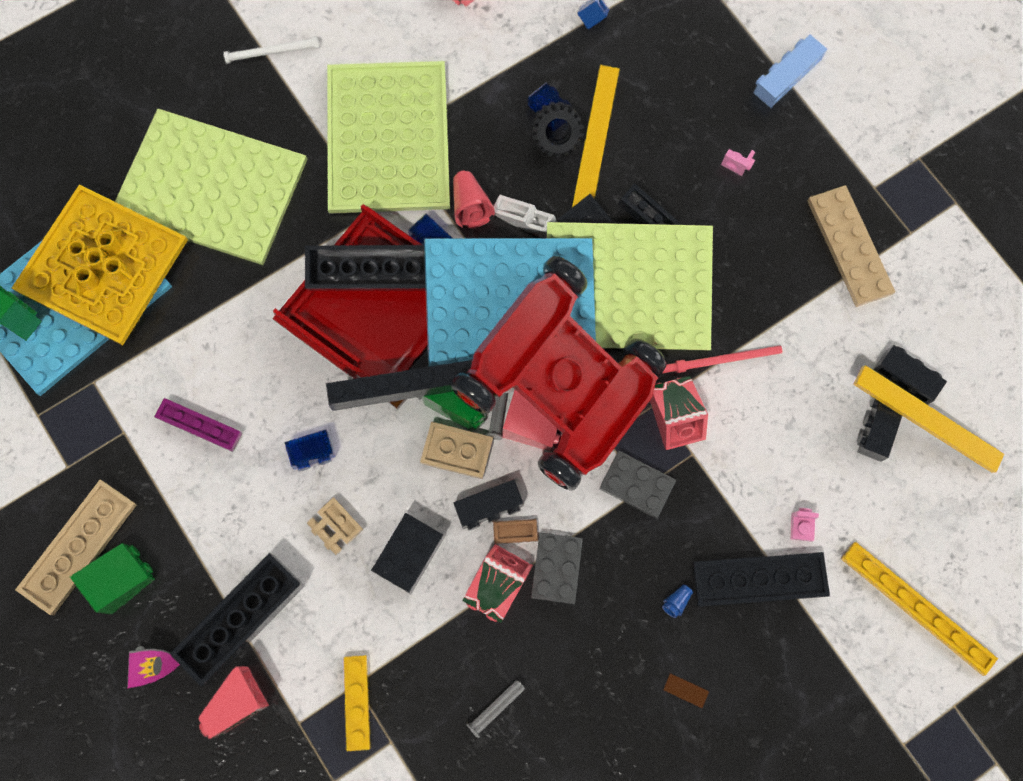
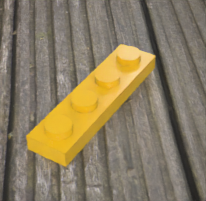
[344,655,371,751]

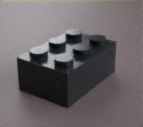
[371,512,445,594]

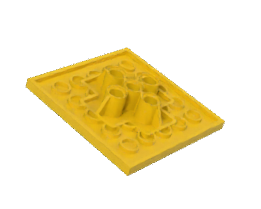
[11,184,188,345]

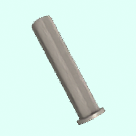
[486,393,507,440]
[466,680,525,738]

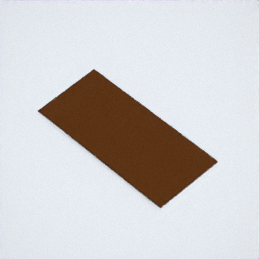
[663,673,709,708]

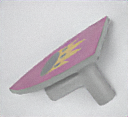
[127,646,179,688]

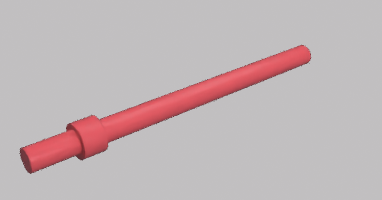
[662,345,782,374]

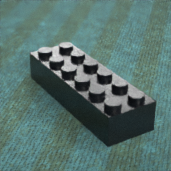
[305,245,426,291]
[170,553,305,687]

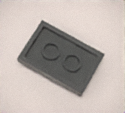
[599,451,676,519]
[531,532,583,604]

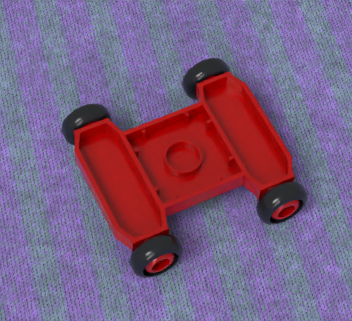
[450,256,667,491]

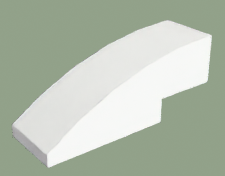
[494,195,557,238]

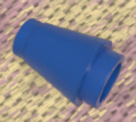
[662,584,693,618]

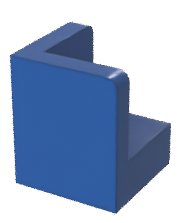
[577,0,609,29]

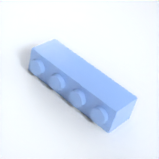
[754,34,827,108]

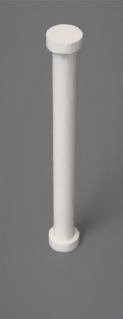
[224,36,319,64]

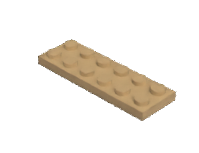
[807,185,896,307]
[16,480,137,615]

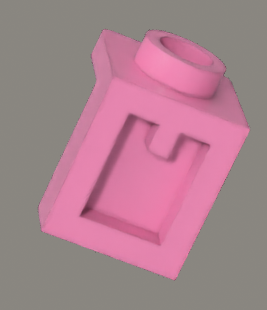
[721,149,755,176]
[790,508,819,542]

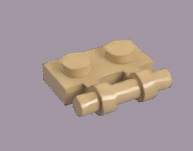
[307,497,363,555]

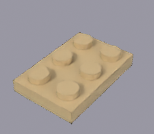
[420,422,493,479]

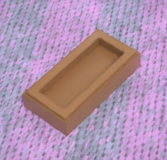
[493,519,538,544]

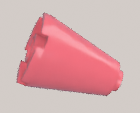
[453,171,495,228]

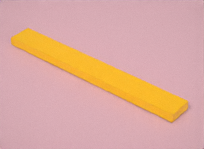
[572,65,619,208]
[853,365,1004,473]
[841,542,998,676]

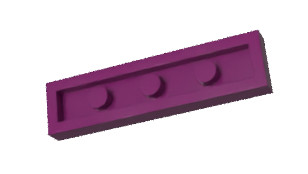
[154,398,242,452]

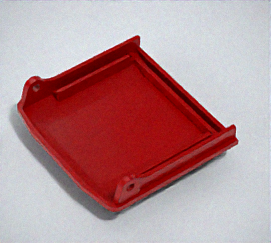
[272,204,428,379]

